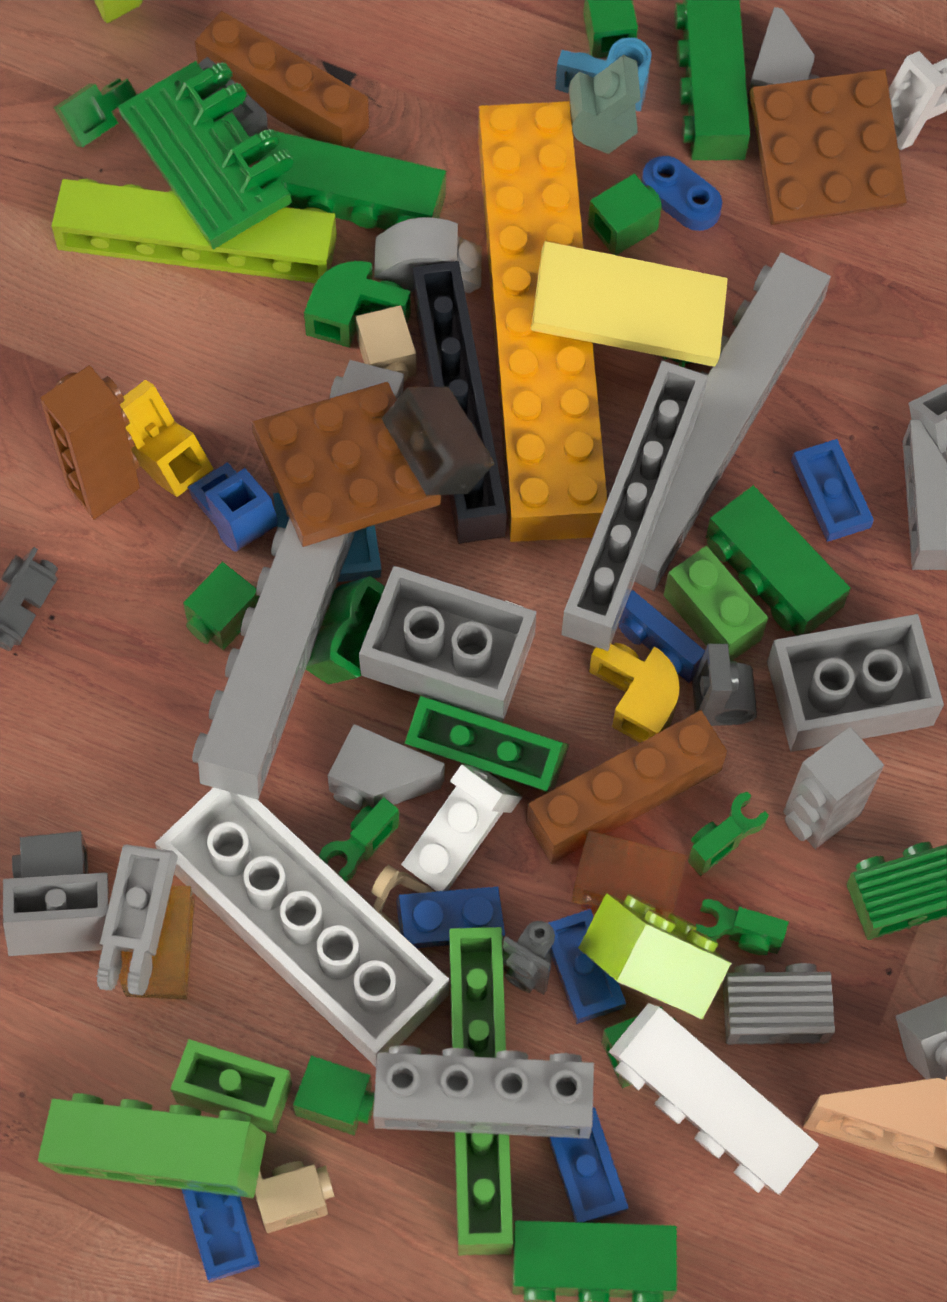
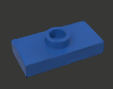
[182,1189,260,1283]

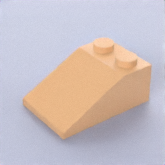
[803,1077,947,1174]

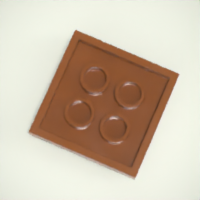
[750,69,907,225]
[252,381,441,547]

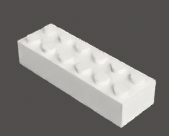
[155,787,449,1067]

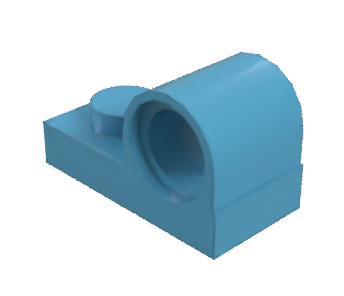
[555,38,651,112]

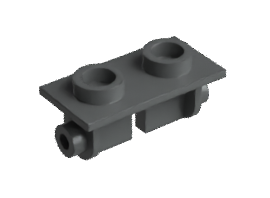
[0,547,58,651]
[502,921,555,995]

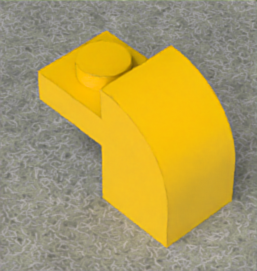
[120,380,214,497]
[589,643,680,743]

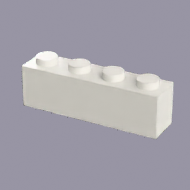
[609,1003,819,1195]

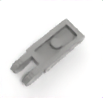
[96,844,178,995]

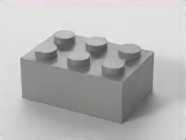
[359,566,537,722]
[767,614,944,752]

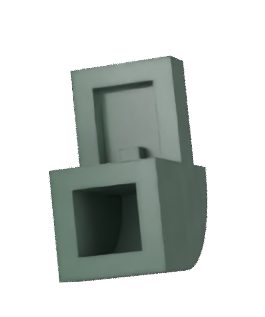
[569,55,641,154]

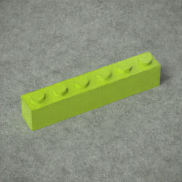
[52,179,337,283]

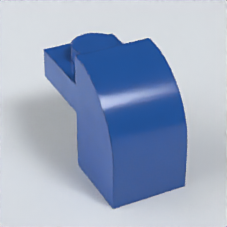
[188,462,278,552]

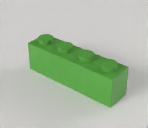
[38,1093,266,1198]

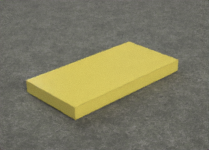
[531,241,728,367]

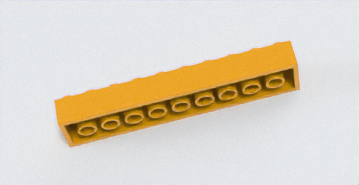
[478,101,607,542]

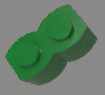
[306,576,385,685]

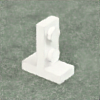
[889,51,947,150]
[401,765,522,891]

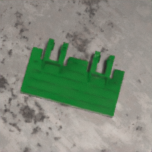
[118,61,295,249]

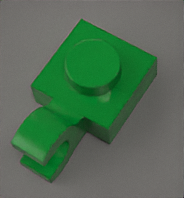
[53,78,137,147]
[688,792,769,876]
[319,797,399,882]
[696,899,789,956]

